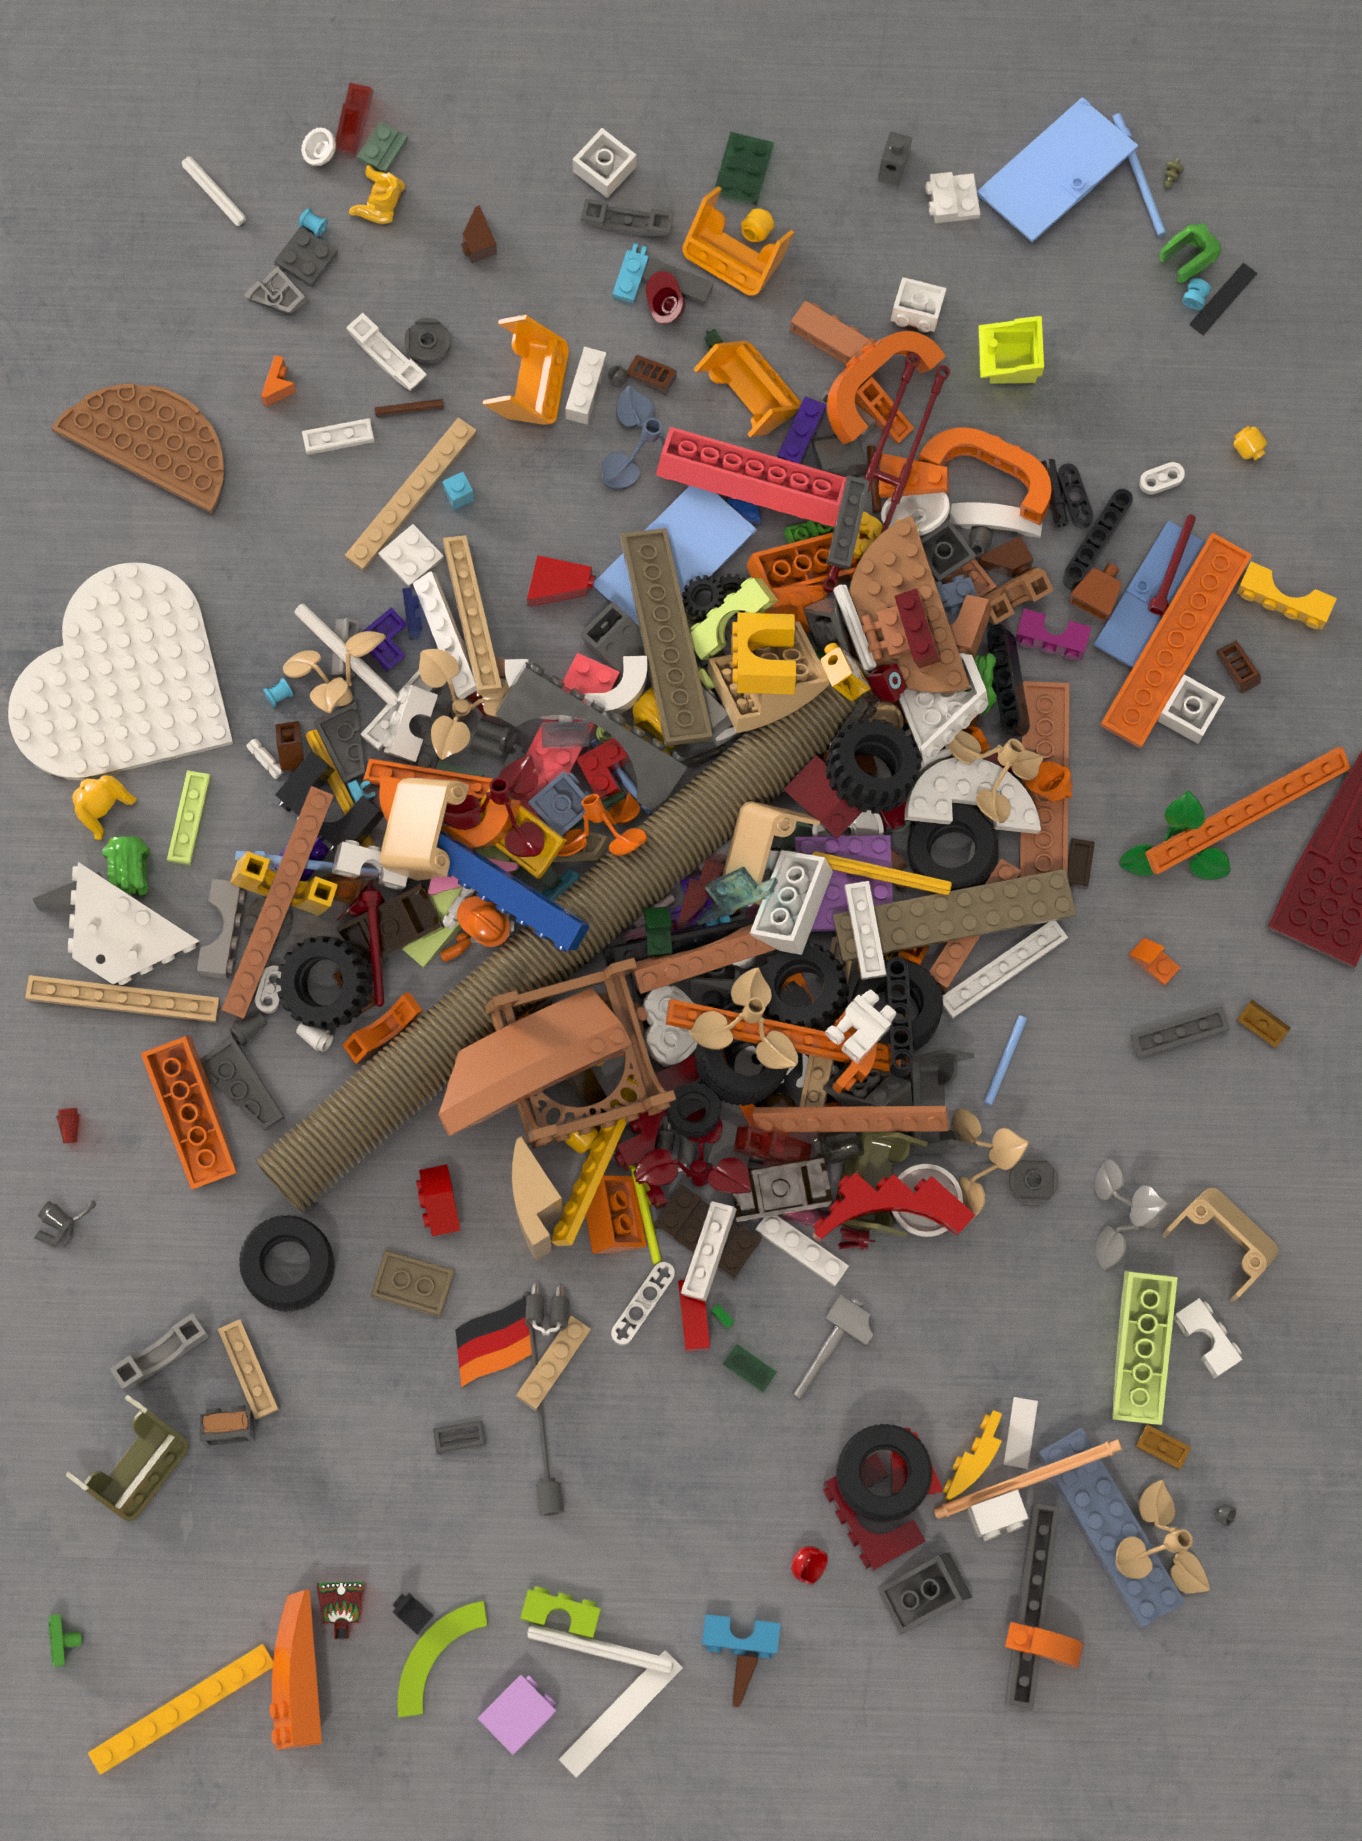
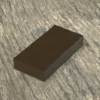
[1067,838,1095,889]

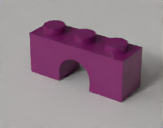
[1015,609,1091,660]

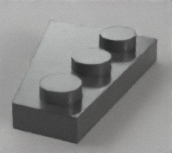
[314,702,366,785]

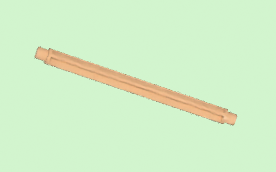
[934,1439,1123,1519]

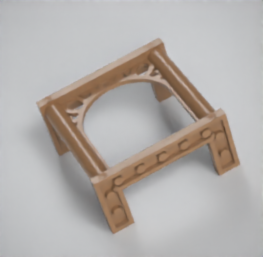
[484,958,676,1149]

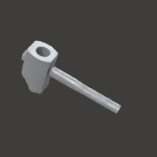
[793,1295,874,1400]

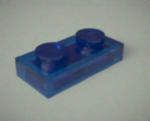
[402,587,422,640]

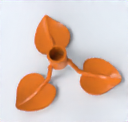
[556,792,647,856]

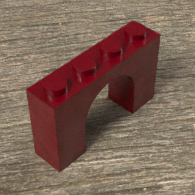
[822,1453,926,1572]

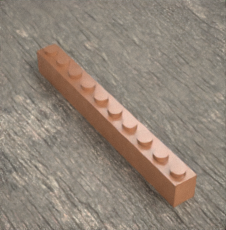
[221,786,334,1019]

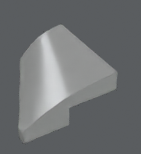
[244,266,310,313]

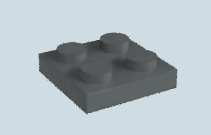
[274,227,338,288]

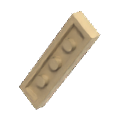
[515,1316,591,1411]
[218,1319,279,1420]

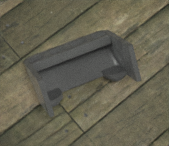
[898,1048,977,1155]

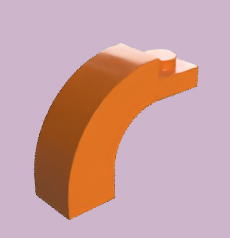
[342,992,423,1064]
[832,1011,877,1094]
[1005,1622,1084,1670]

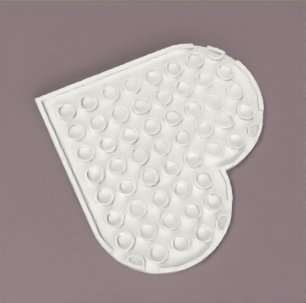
[8,562,233,780]

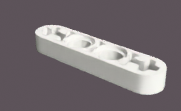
[611,1262,675,1346]

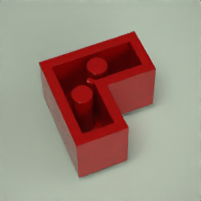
[576,738,631,803]
[416,1164,461,1236]

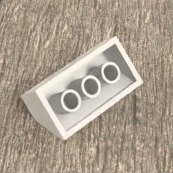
[750,850,833,955]

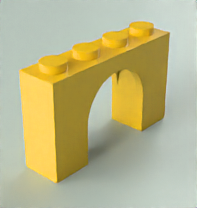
[732,613,796,695]
[230,851,338,916]

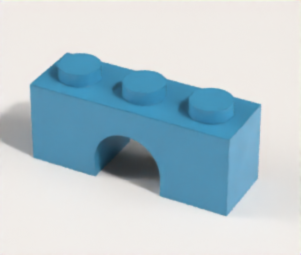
[702,1614,780,1659]

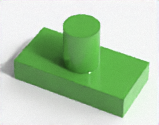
[48,1614,81,1668]

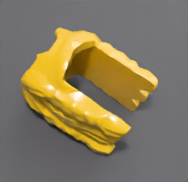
[632,687,675,749]

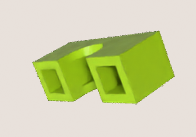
[520,1586,601,1639]

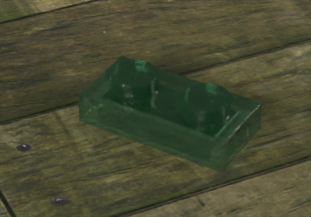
[723,1344,777,1393]

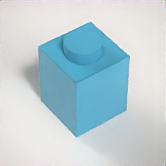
[442,472,474,510]

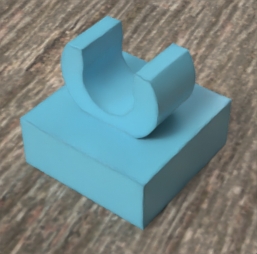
[348,780,376,803]

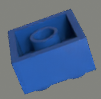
[726,498,761,526]

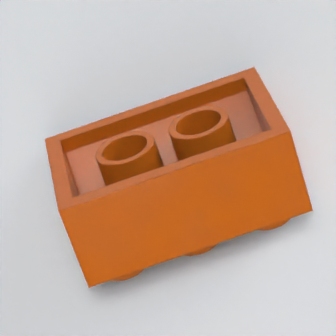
[586,1175,647,1254]

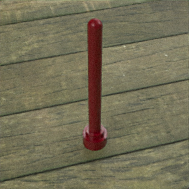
[1148,514,1196,616]
[362,891,385,1007]

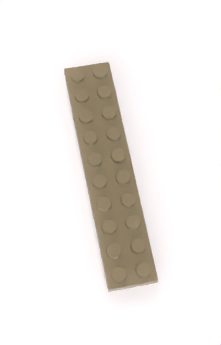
[620,528,713,746]
[832,869,1076,962]

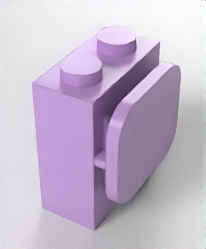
[477,1675,557,1756]

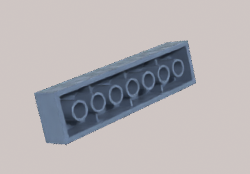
[1036,1427,1185,1629]

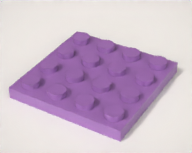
[795,835,893,932]

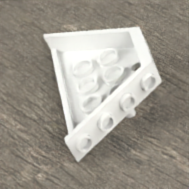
[898,653,988,765]
[68,862,199,986]

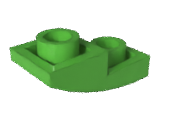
[783,520,834,544]

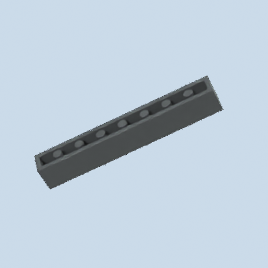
[1006,1503,1059,1710]

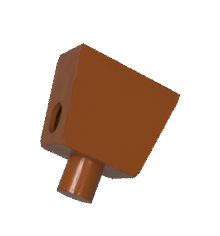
[1068,563,1122,623]

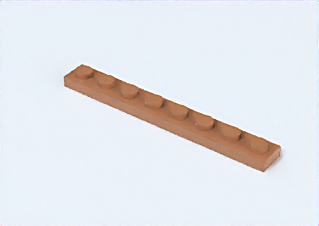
[752,1106,949,1132]

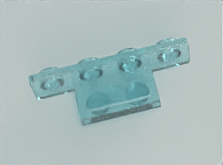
[696,867,778,925]

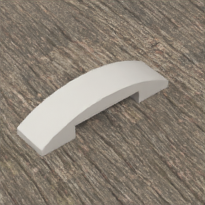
[346,313,427,391]
[949,502,1042,538]

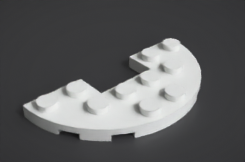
[905,757,1041,834]

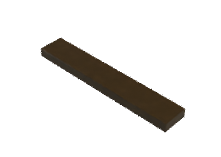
[528,999,611,1131]

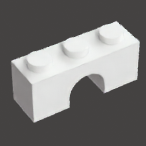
[565,347,607,425]
[383,685,438,762]
[331,840,408,891]
[1173,1298,1242,1379]

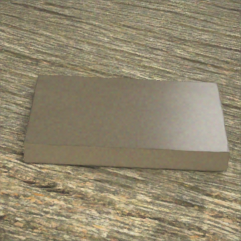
[370,1250,455,1318]

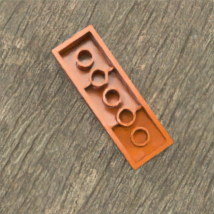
[746,532,869,588]
[141,1036,237,1190]
[270,1590,322,1750]

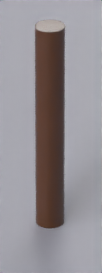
[374,399,444,416]
[867,445,882,513]

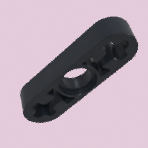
[1057,463,1093,529]

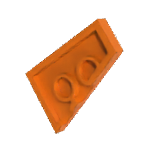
[879,453,949,498]

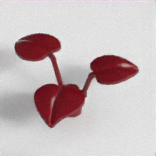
[443,755,545,857]
[635,1108,751,1194]

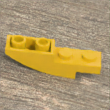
[943,1410,1002,1502]

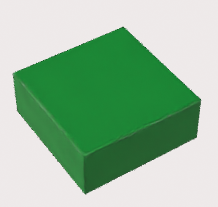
[711,1303,735,1332]

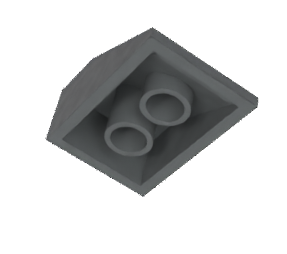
[803,597,851,655]
[878,1552,973,1634]

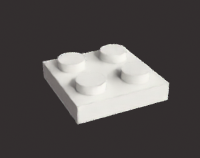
[378,524,444,589]

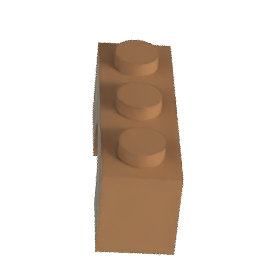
[981,567,1054,625]

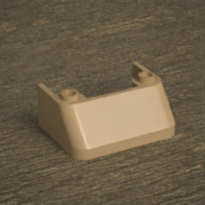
[721,801,820,905]
[1161,1188,1278,1304]

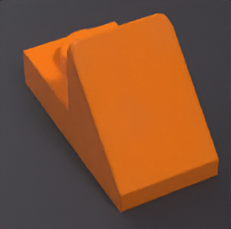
[261,355,296,406]
[1128,938,1181,986]

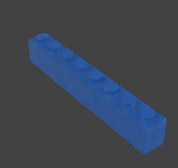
[436,830,591,952]

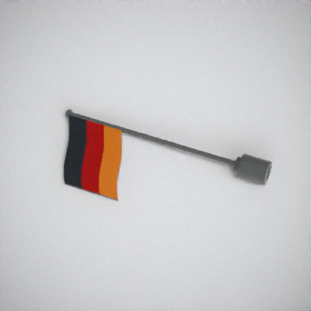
[455,1292,564,1516]

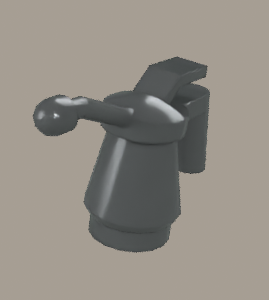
[34,1201,96,1247]

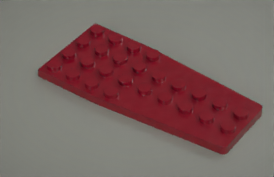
[1267,751,1362,969]

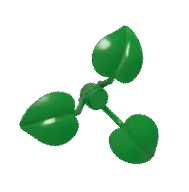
[1119,790,1231,880]

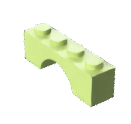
[689,577,778,660]

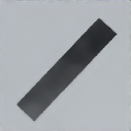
[1189,263,1257,335]

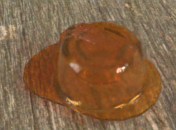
[323,874,377,903]

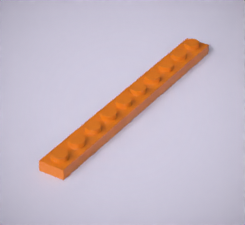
[1145,747,1351,874]
[665,999,901,1072]

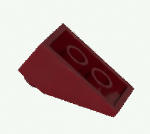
[783,755,862,839]

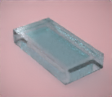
[542,721,590,748]

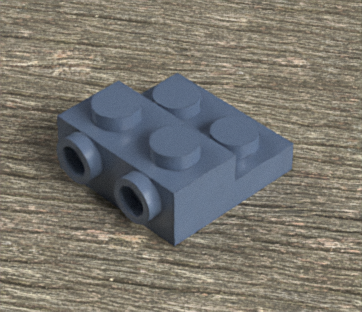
[936,575,977,625]
[528,771,591,836]

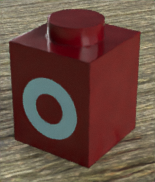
[866,663,908,703]

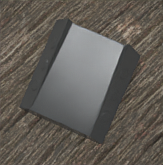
[811,434,868,477]

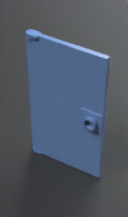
[1093,520,1206,669]

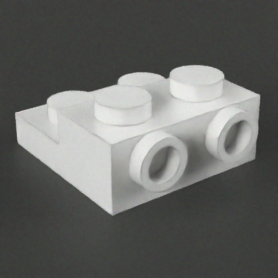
[925,172,980,223]
[891,277,946,333]

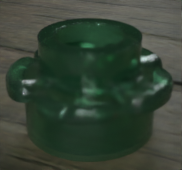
[704,329,723,349]

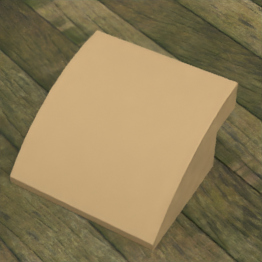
[708,621,830,733]
[512,1137,563,1261]

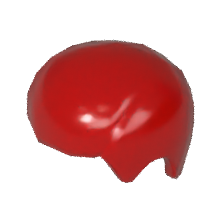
[791,1546,828,1585]

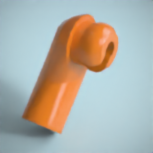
[440,932,472,962]

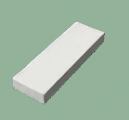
[302,418,374,455]

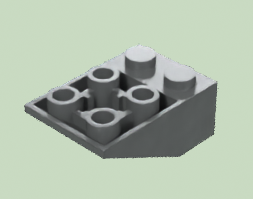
[580,601,649,677]
[823,1063,913,1107]

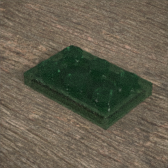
[714,132,774,206]

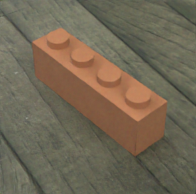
[790,300,876,364]

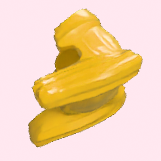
[349,165,405,224]
[72,775,137,841]

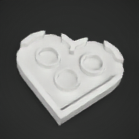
[641,985,698,1067]

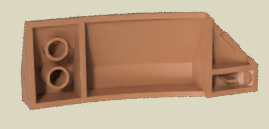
[438,987,632,1137]

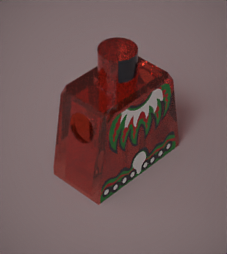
[317,1582,366,1640]

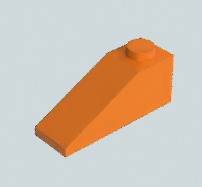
[855,376,914,444]

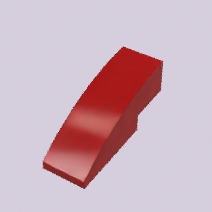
[678,1280,710,1353]

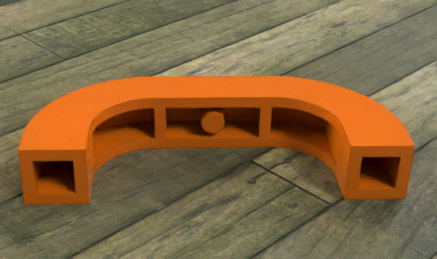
[827,331,946,444]
[918,427,1051,526]
[379,776,521,850]

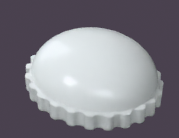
[301,127,336,166]

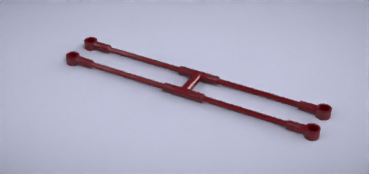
[822,353,950,593]

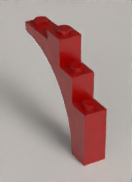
[812,1172,975,1242]

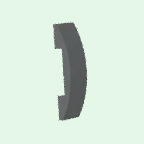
[581,198,674,236]

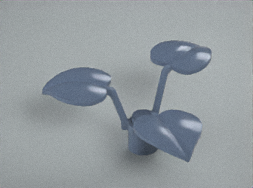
[601,385,665,489]

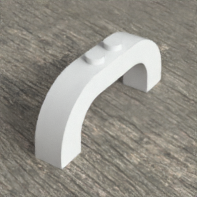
[505,656,647,723]

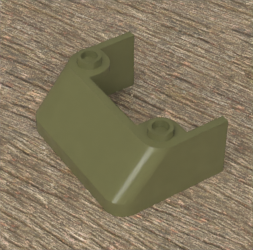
[835,1132,928,1237]
[65,1395,188,1521]

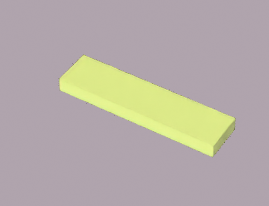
[167,770,211,866]

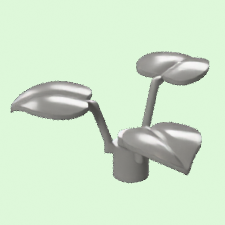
[1094,1159,1169,1271]

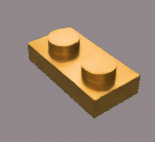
[1237,1000,1291,1048]
[1135,1424,1191,1470]

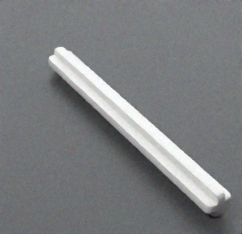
[294,604,399,707]
[527,1624,674,1674]

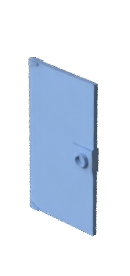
[977,97,1138,243]
[594,486,757,626]

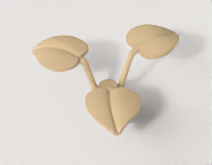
[283,631,386,714]
[419,649,508,760]
[947,730,1044,823]
[690,967,798,1069]
[952,1108,1029,1221]
[1116,1480,1210,1594]

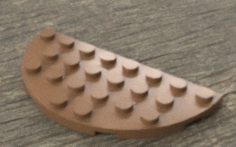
[51,383,224,514]
[849,515,971,694]

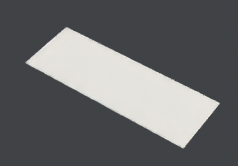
[1004,1397,1038,1469]

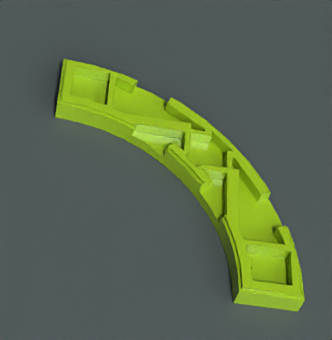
[397,1601,488,1718]

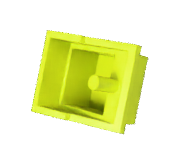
[978,316,1044,384]

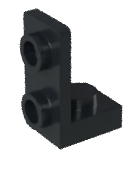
[392,1593,434,1635]

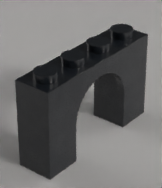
[275,751,384,853]

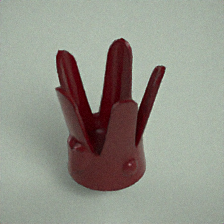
[838,1224,876,1250]

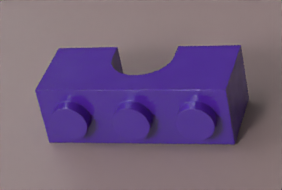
[777,396,826,465]

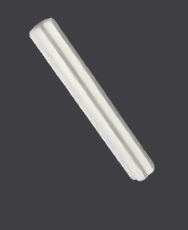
[182,156,246,226]
[833,585,876,671]

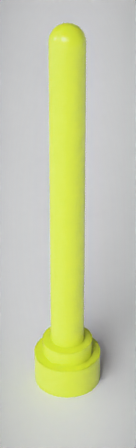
[631,1168,662,1265]

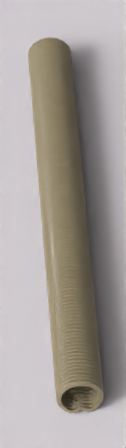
[256,659,882,1212]

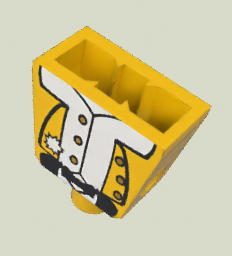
[820,643,871,702]

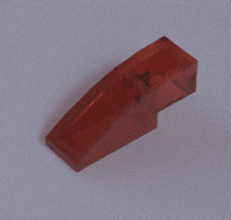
[335,82,374,153]
[677,859,724,931]
[733,1126,812,1163]

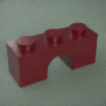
[894,588,942,668]

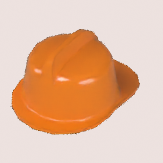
[1025,761,1073,802]
[457,896,510,947]

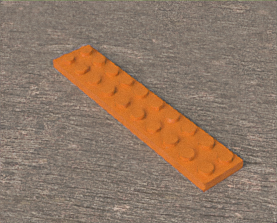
[1099,532,1252,749]

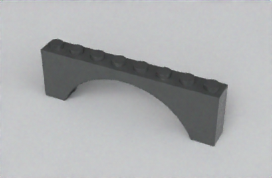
[495,662,687,812]

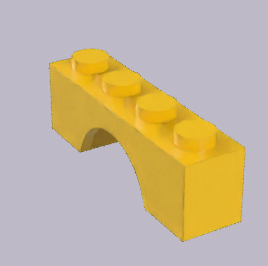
[1237,562,1337,630]

